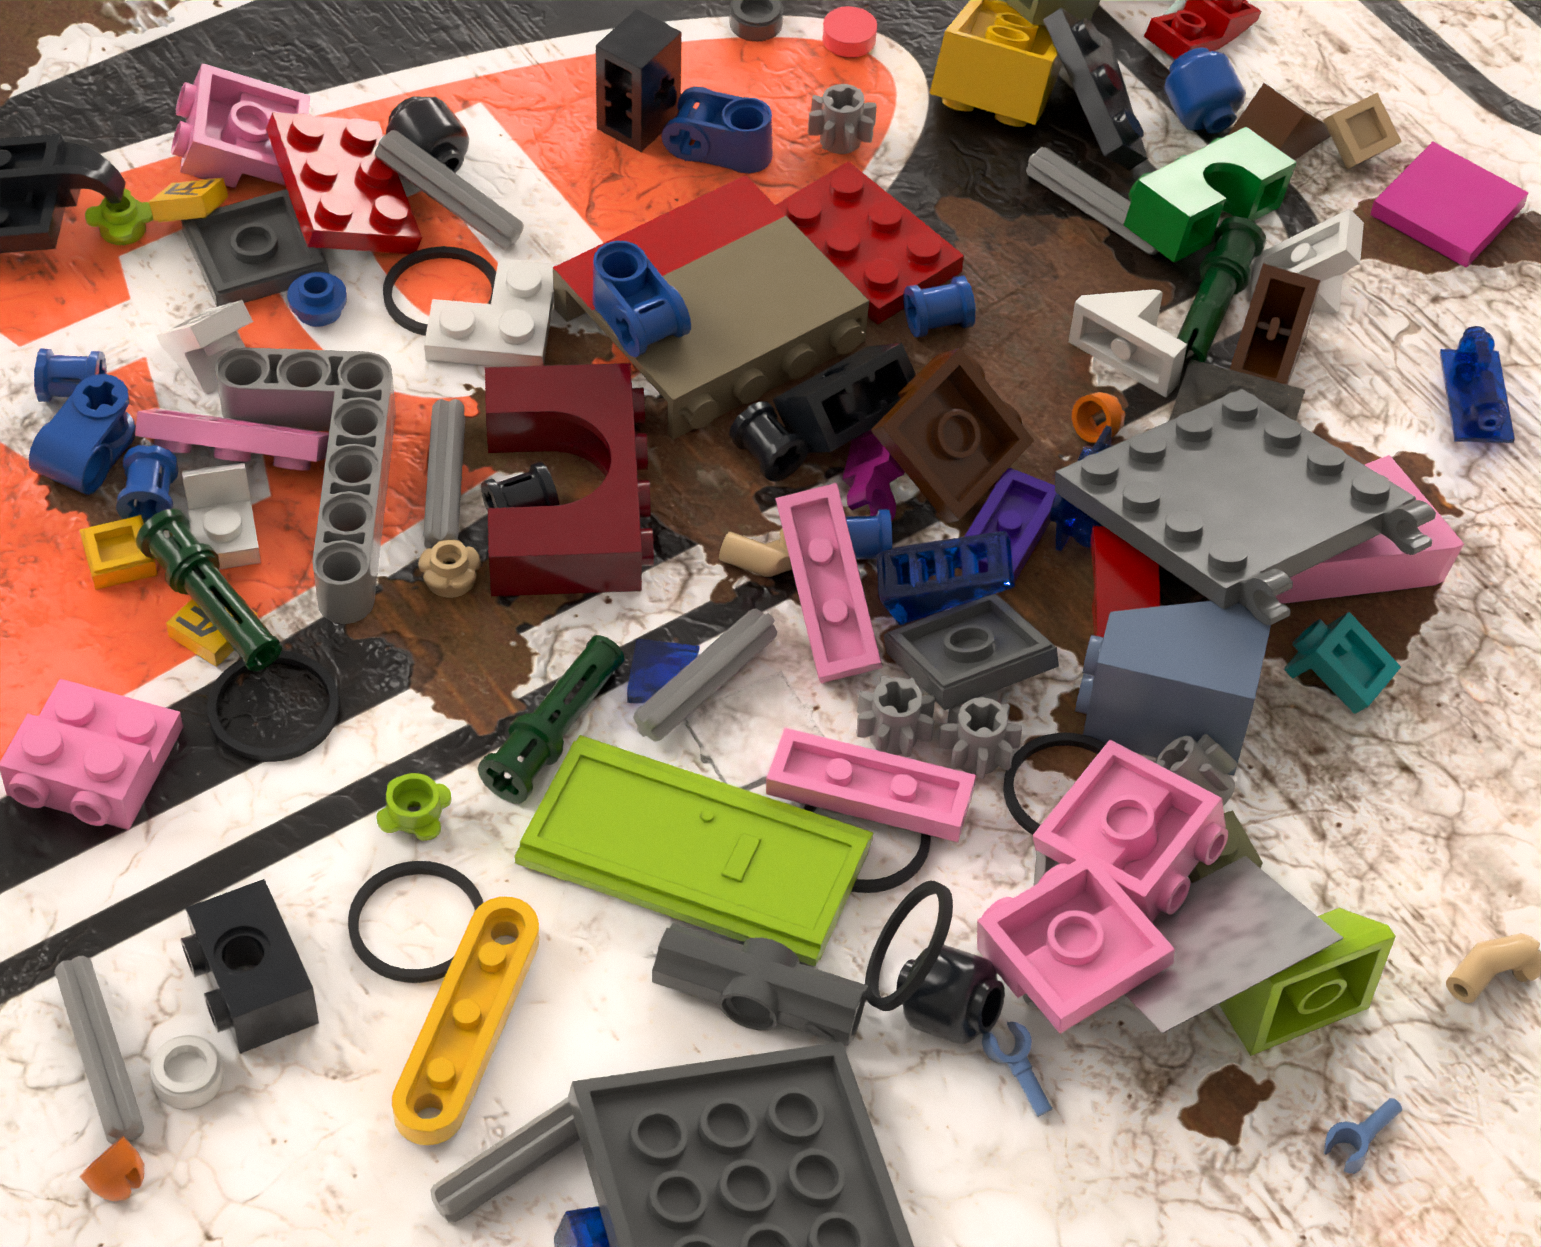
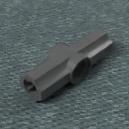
[652,923,868,1046]

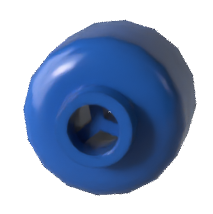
[1164,47,1246,134]

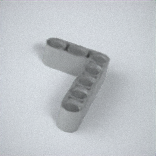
[215,347,396,624]

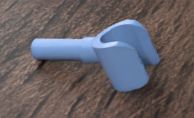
[982,1022,1052,1117]
[1324,1098,1402,1174]

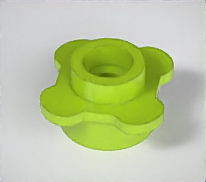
[85,188,154,245]
[376,773,452,841]

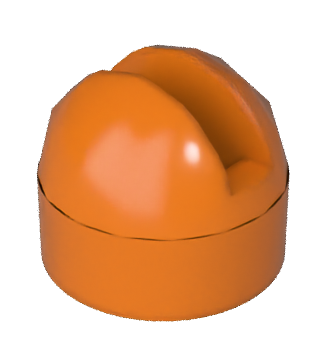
[1072,392,1126,443]
[79,1136,144,1201]

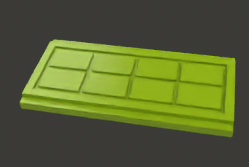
[514,735,874,967]

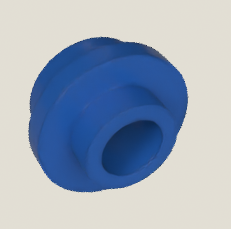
[287,272,347,327]

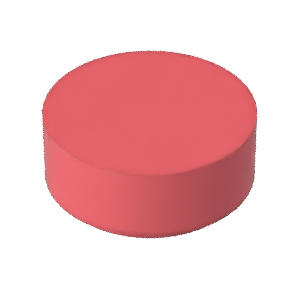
[822,7,877,58]

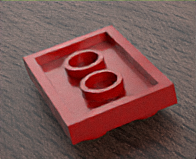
[266,112,422,254]
[776,161,964,325]

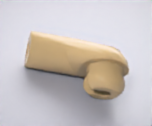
[719,528,792,577]
[1446,933,1541,1003]

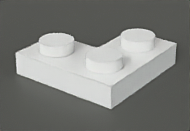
[424,259,557,367]

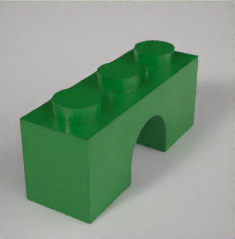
[1123,127,1297,262]

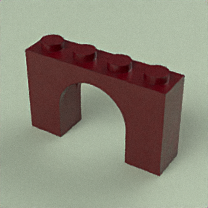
[485,363,654,597]

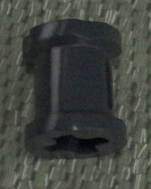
[729,401,809,482]
[481,462,559,512]

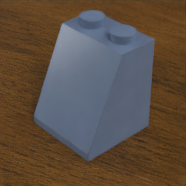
[1075,601,1271,776]

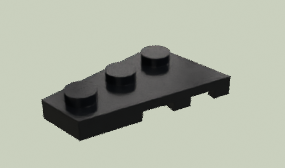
[1043,8,1148,170]

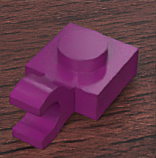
[842,429,905,521]

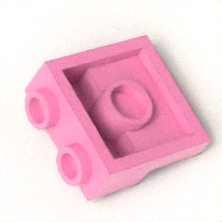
[171,63,310,188]
[0,679,183,830]
[1032,740,1228,922]
[977,853,1175,1034]

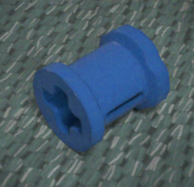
[903,276,976,338]
[34,348,107,402]
[116,445,179,523]
[845,509,892,565]

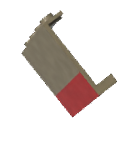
[553,175,869,440]

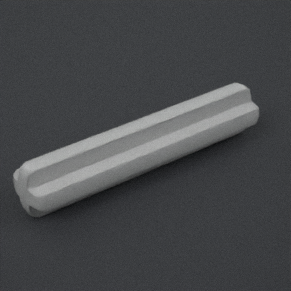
[375,130,524,250]
[1026,147,1159,255]
[423,399,465,549]
[633,608,777,742]
[55,956,145,1144]
[430,1097,580,1223]

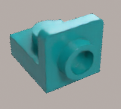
[1284,612,1401,714]

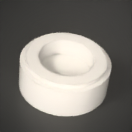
[150,1035,224,1109]

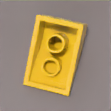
[929,0,1063,127]

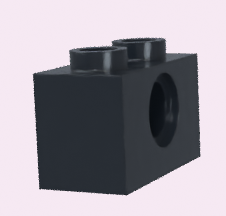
[180,879,319,1054]

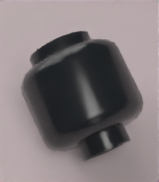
[386,96,470,173]
[896,945,1005,1044]

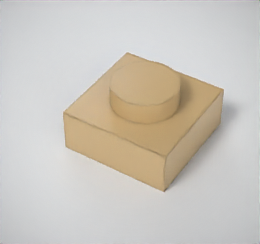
[1323,92,1402,170]

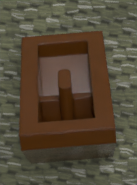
[1228,83,1331,161]
[1227,263,1321,394]

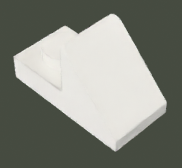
[1251,209,1364,313]
[1069,290,1187,397]
[156,300,253,394]
[182,462,261,570]

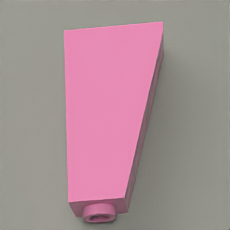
[1275,455,1464,604]

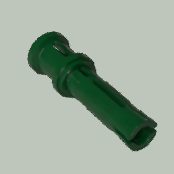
[1177,216,1266,370]
[136,508,282,671]
[478,635,625,803]

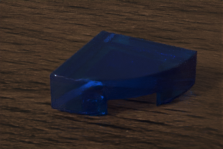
[627,639,700,703]

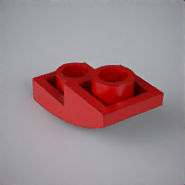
[1144,0,1262,60]
[1091,526,1160,638]

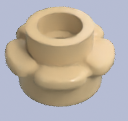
[418,540,481,598]

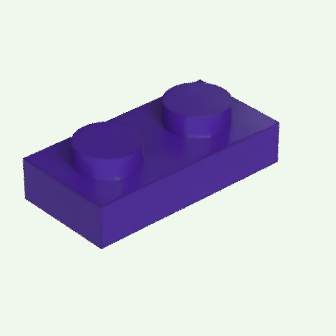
[954,467,1062,589]

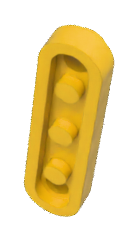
[392,896,540,1145]

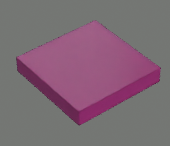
[1370,141,1529,268]

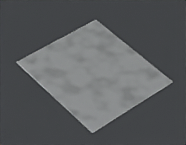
[1124,856,1344,1033]

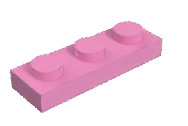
[135,408,329,470]
[775,483,883,683]
[766,728,976,842]

